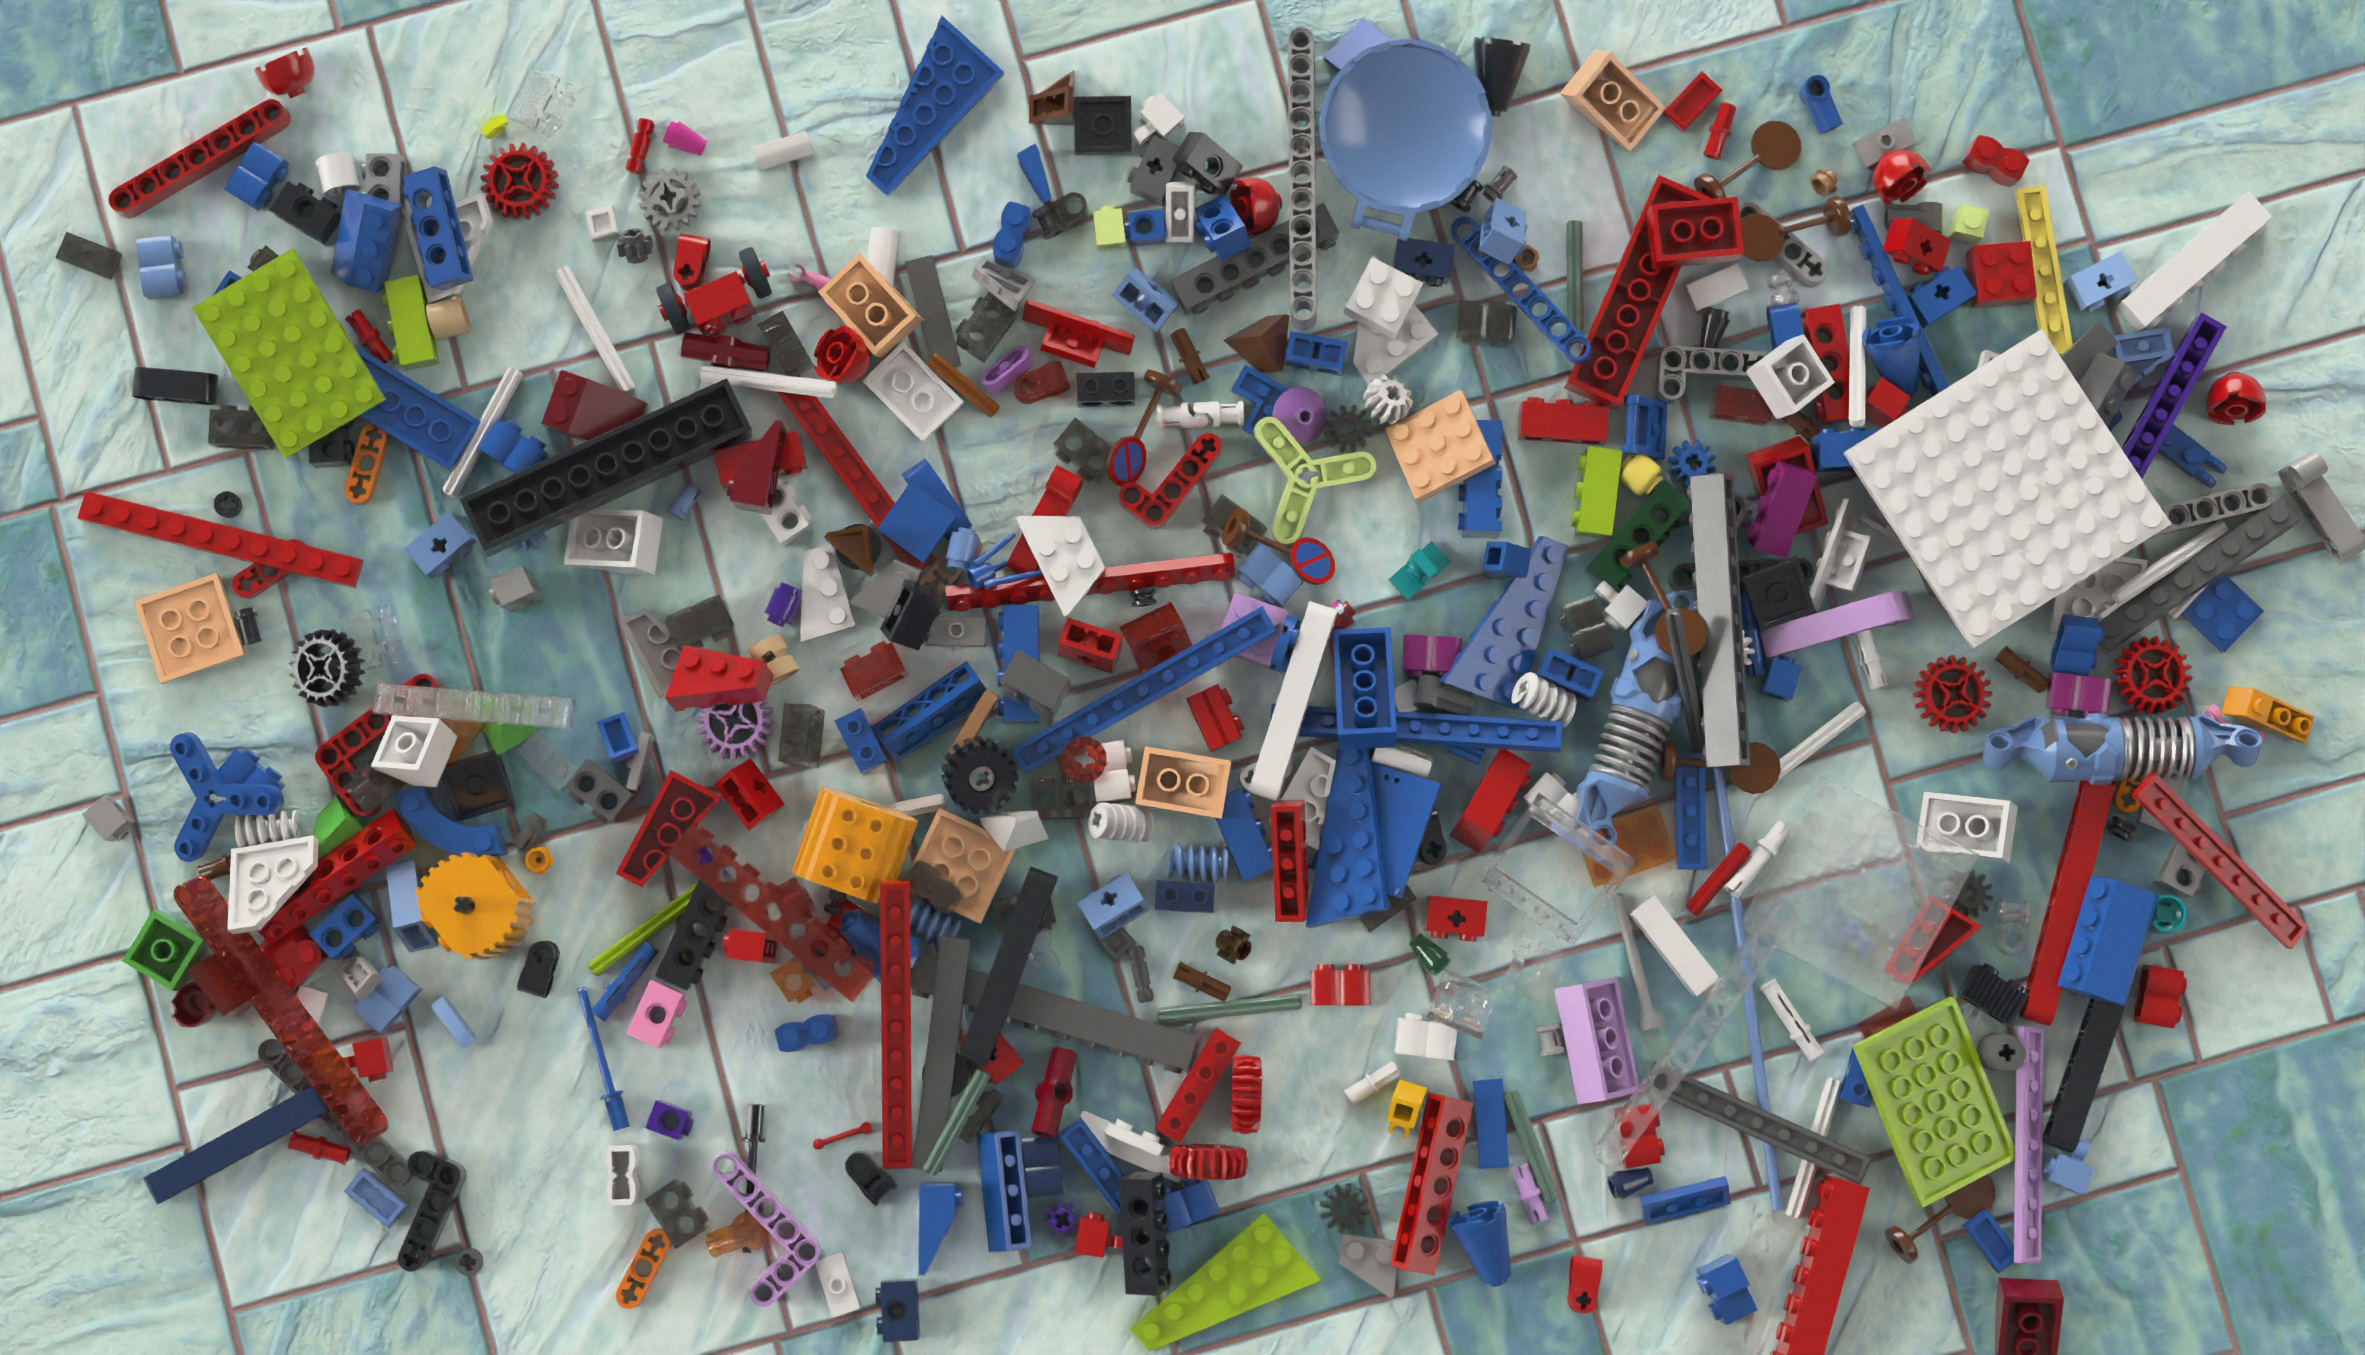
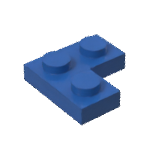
[1231,365,1289,437]

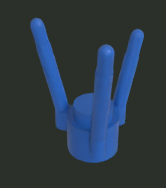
[965,533,1042,590]

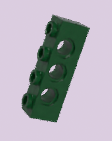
[1586,480,1691,589]

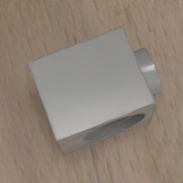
[82,795,135,842]

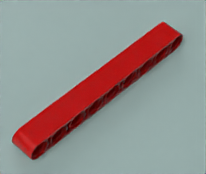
[2019,780,2116,1026]

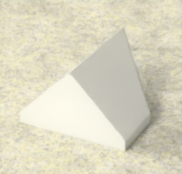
[980,811,1049,852]

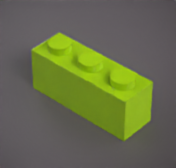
[382,275,440,371]
[1571,446,1622,540]

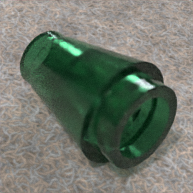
[1409,933,1452,976]

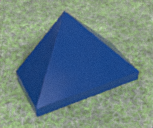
[596,712,639,764]

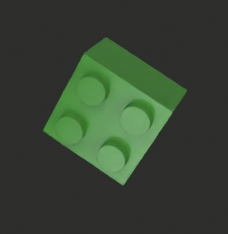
[122,910,212,991]

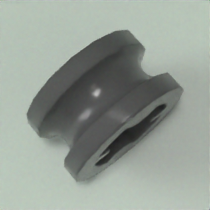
[455,1248,483,1276]

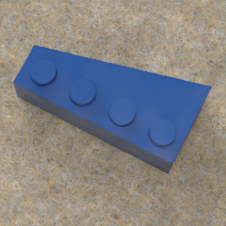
[1457,420,1502,539]

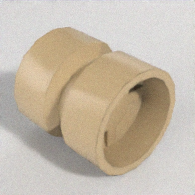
[748,633,800,686]

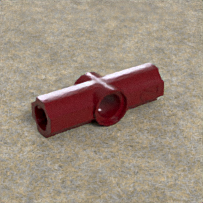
[681,332,771,372]
[1031,1047,1077,1139]

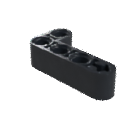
[398,1150,466,1272]

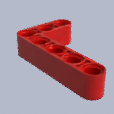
[315,673,442,817]

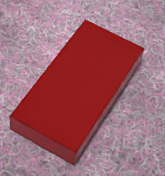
[1662,71,1723,133]

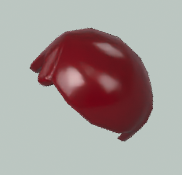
[171,982,217,1028]

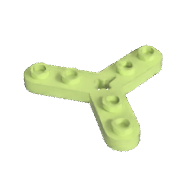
[1254,417,1377,544]

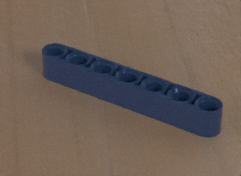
[143,1082,334,1205]

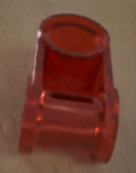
[1014,361,1071,405]

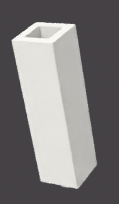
[1628,895,1720,997]

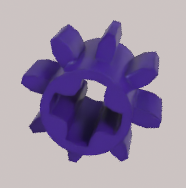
[1044,1201,1081,1238]

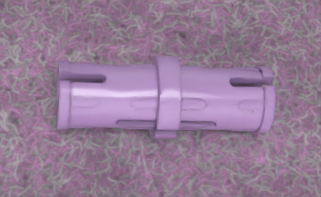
[1510,1163,1548,1225]

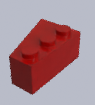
[665,645,774,712]
[1449,749,1532,853]
[1884,896,1981,989]

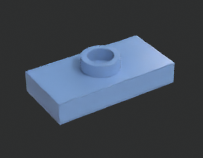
[344,1168,409,1229]

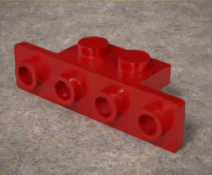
[1022,299,1135,368]

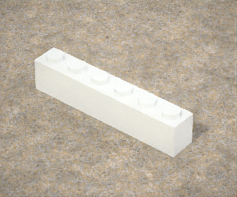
[2115,191,2272,332]

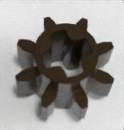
[1216,925,1251,964]

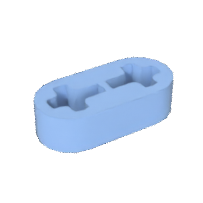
[431,996,477,1049]

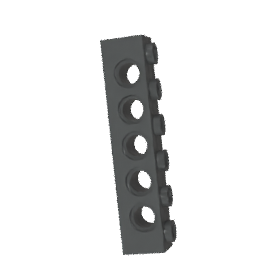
[1170,203,1340,315]

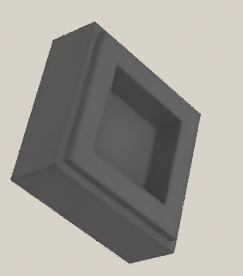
[1096,927,1137,962]

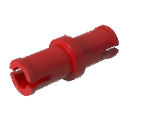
[345,309,394,364]
[288,1131,351,1165]

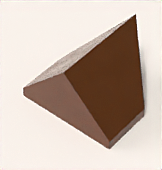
[1029,70,1074,125]
[1223,314,1290,373]
[824,525,874,577]

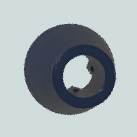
[1607,1167,1653,1200]

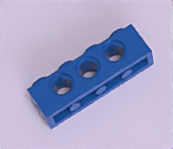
[403,166,474,290]

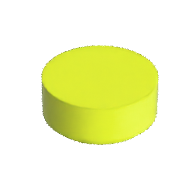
[480,114,510,140]

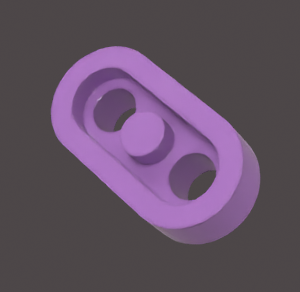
[981,346,1034,393]

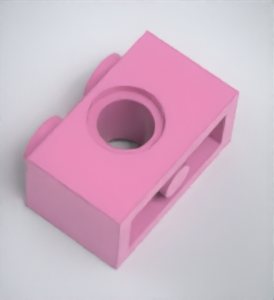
[626,980,687,1048]

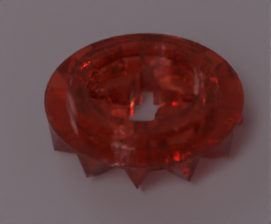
[1061,736,1108,783]

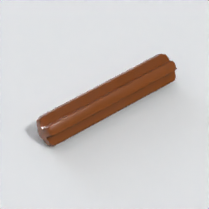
[927,354,1000,418]

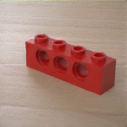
[1801,303,1850,426]
[1270,800,1309,922]
[1155,1028,1241,1144]

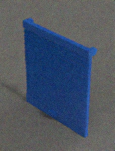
[1308,762,1442,899]

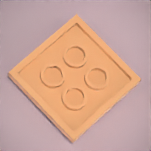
[1385,390,1496,503]
[134,573,247,684]
[905,808,1017,924]

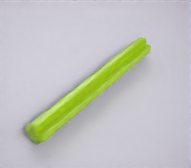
[588,883,697,976]

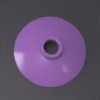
[1272,387,1327,445]

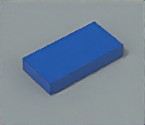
[1961,1208,2014,1274]

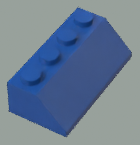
[2057,875,2159,1006]

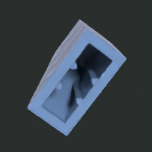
[386,860,438,953]

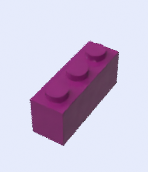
[1747,461,1817,558]

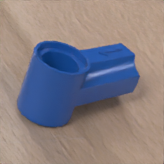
[1799,74,1843,135]

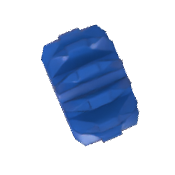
[1667,440,1716,489]

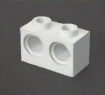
[761,477,813,547]

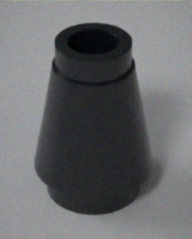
[1699,307,1730,348]

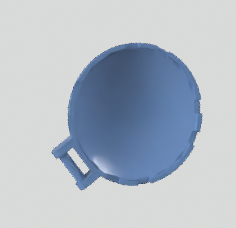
[1319,39,1492,241]

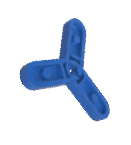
[170,732,284,862]

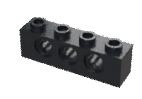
[655,867,741,991]
[1118,1171,1172,1296]

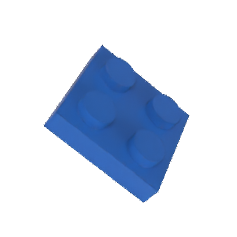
[2181,574,2264,653]

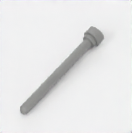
[1613,893,1664,1032]

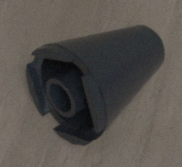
[1473,37,1530,117]

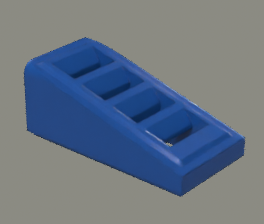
[1017,143,1051,209]

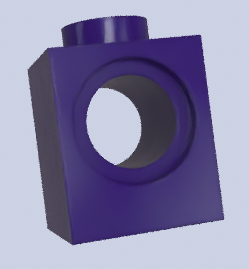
[645,1100,694,1140]

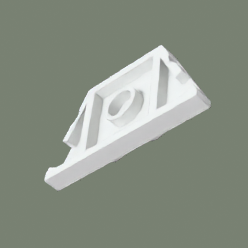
[1016,516,1105,618]

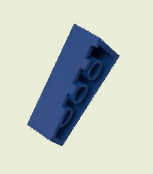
[1811,427,1884,472]

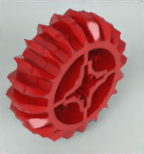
[480,143,559,221]
[2112,636,2193,714]
[1913,655,1993,734]
[1230,1055,1262,1134]
[1169,1144,1248,1180]

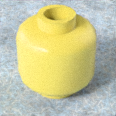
[1620,455,1663,496]

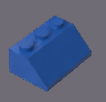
[331,189,403,293]

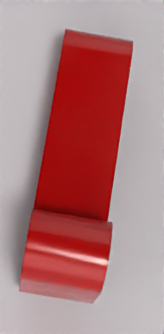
[1119,433,1221,529]
[1005,465,1084,574]

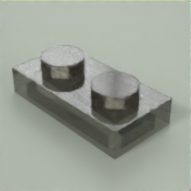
[55,232,123,281]
[958,1088,1005,1144]

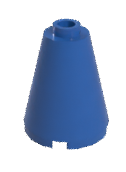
[1862,317,1921,398]
[840,909,921,983]
[1448,1201,1511,1287]

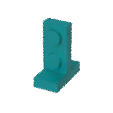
[1388,541,1451,601]

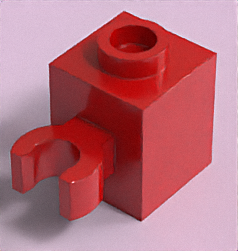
[335,1037,394,1082]
[1074,1212,1123,1258]

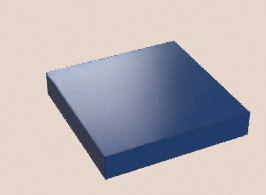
[877,482,958,563]

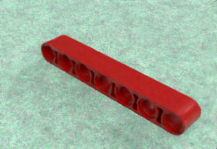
[108,99,291,218]

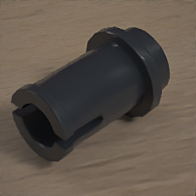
[234,607,262,645]

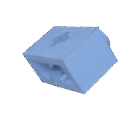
[2064,251,2137,312]

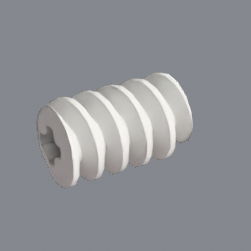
[1512,672,1577,729]
[1088,802,1154,843]
[235,810,301,848]

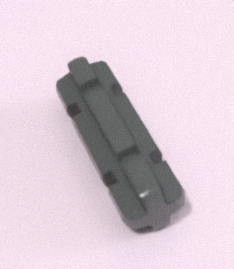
[1128,945,1154,1003]

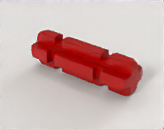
[626,118,655,174]

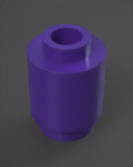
[764,582,802,627]

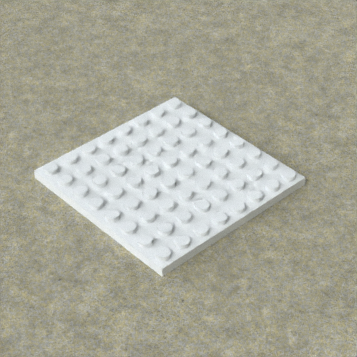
[1843,329,2171,649]

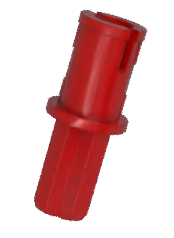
[1703,103,1737,160]

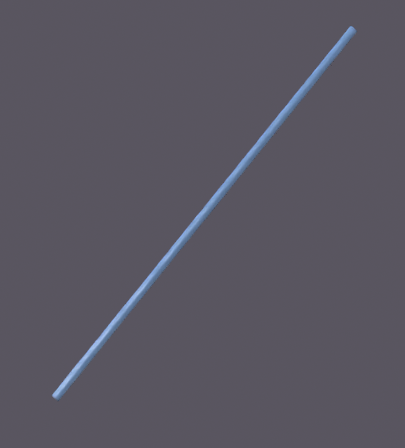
[1693,610,1784,1211]

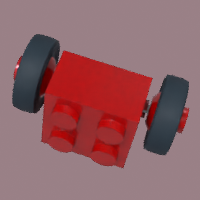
[656,247,772,337]

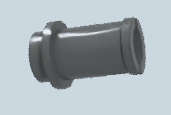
[1482,166,1517,203]
[513,812,547,851]

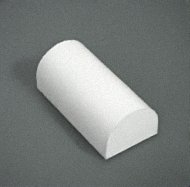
[752,131,814,171]
[1166,182,1195,243]
[867,227,900,286]
[1371,743,1433,779]

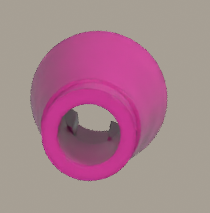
[662,121,708,156]

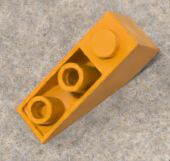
[2221,686,2315,744]

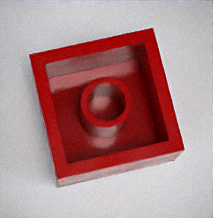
[1966,240,2037,309]

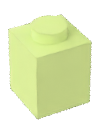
[1948,204,1989,245]
[1093,205,1126,251]

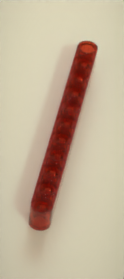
[173,875,388,1145]

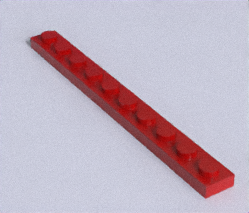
[77,491,364,589]
[945,553,1235,612]
[880,881,912,1169]

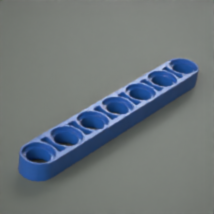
[1451,216,1592,364]

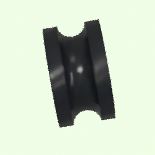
[214,491,242,518]
[1130,589,1157,607]
[2107,816,2137,842]

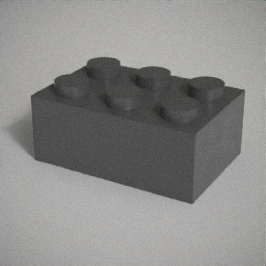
[1000,650,1071,718]

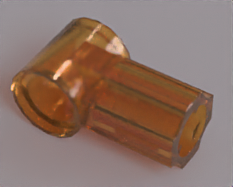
[706,1212,769,1258]

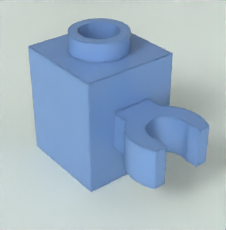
[2044,1139,2095,1195]

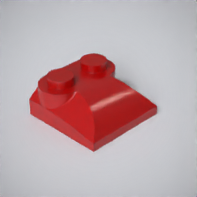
[249,924,330,996]

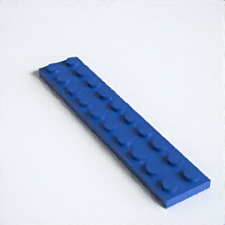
[198,270,481,472]

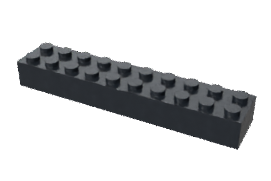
[460,378,752,558]

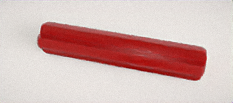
[1685,842,1751,916]

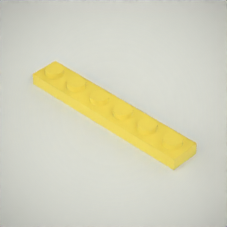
[2014,185,2073,356]

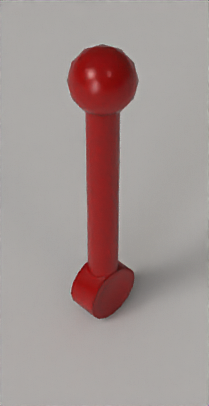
[813,1122,872,1150]

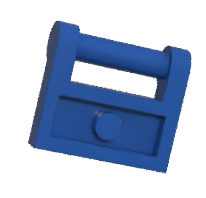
[1622,395,1667,460]

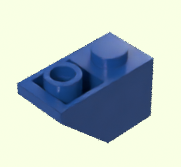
[1482,542,1532,578]

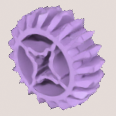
[695,697,775,760]

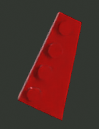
[615,770,723,887]

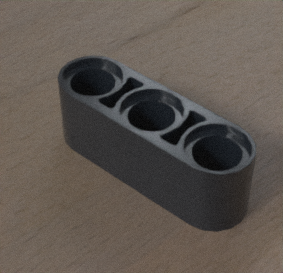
[132,367,219,405]

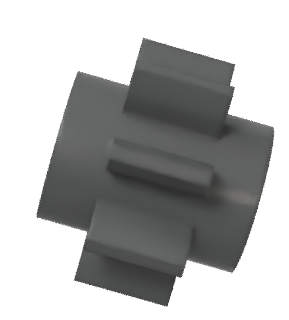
[616,228,653,264]

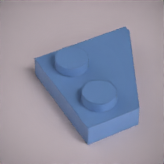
[2112,327,2174,383]

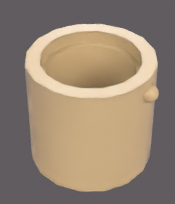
[426,296,471,341]

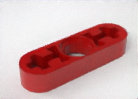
[232,539,306,599]

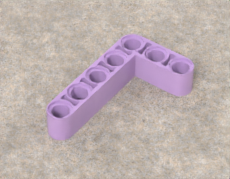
[1759,591,1915,659]
[712,1150,820,1307]

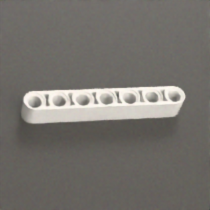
[1249,601,1338,801]

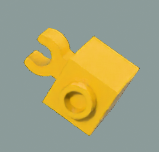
[1386,1079,1428,1139]

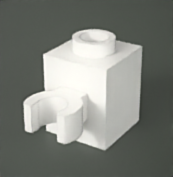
[1133,92,1185,147]
[1594,580,1648,632]

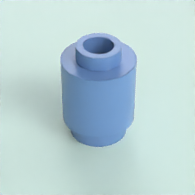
[946,527,980,571]

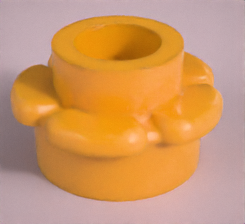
[524,846,553,875]

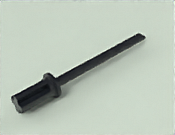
[742,1104,765,1253]

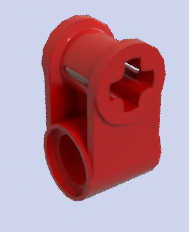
[673,233,711,292]
[1567,1255,1602,1314]

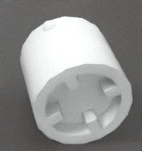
[315,152,361,197]

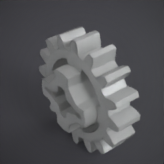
[638,168,702,231]

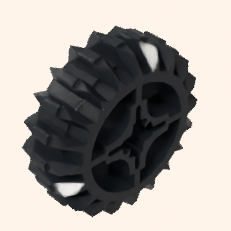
[288,629,366,707]

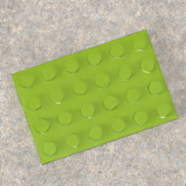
[192,248,387,459]
[1852,997,2015,1208]

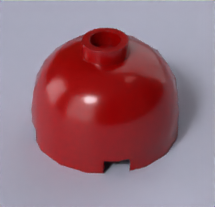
[254,47,315,99]
[1872,150,1932,205]
[1230,178,1282,236]
[814,325,871,385]
[2206,372,2266,425]

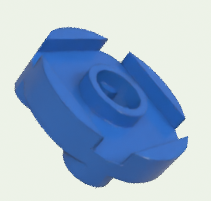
[1270,615,1302,673]

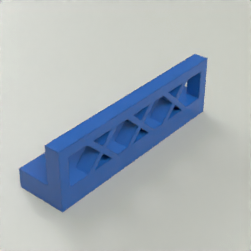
[872,661,986,763]

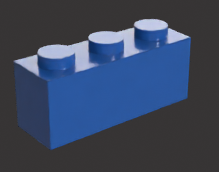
[1215,788,1273,883]

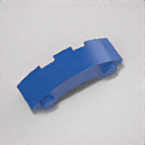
[393,786,508,857]

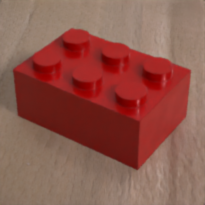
[1646,197,1744,269]

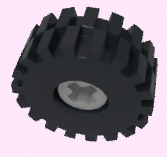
[941,736,1019,815]

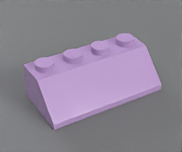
[1555,977,1640,1104]

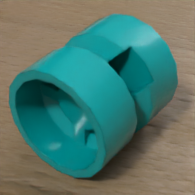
[2148,895,2187,934]

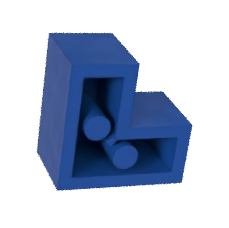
[1695,1254,1758,1325]

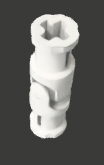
[1157,401,1244,429]

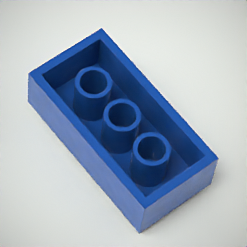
[1332,627,1397,750]

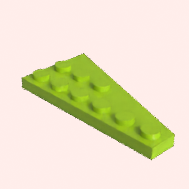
[1130,1212,1321,1352]

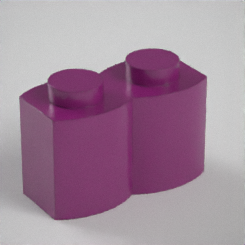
[1402,635,1462,678]
[2046,673,2112,718]

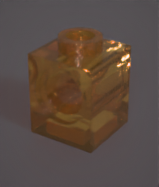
[769,957,816,1004]

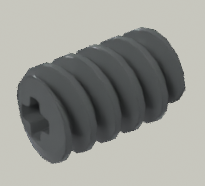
[1976,1034,2026,1071]

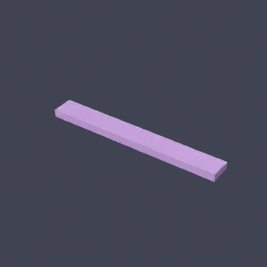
[2014,1027,2044,1263]

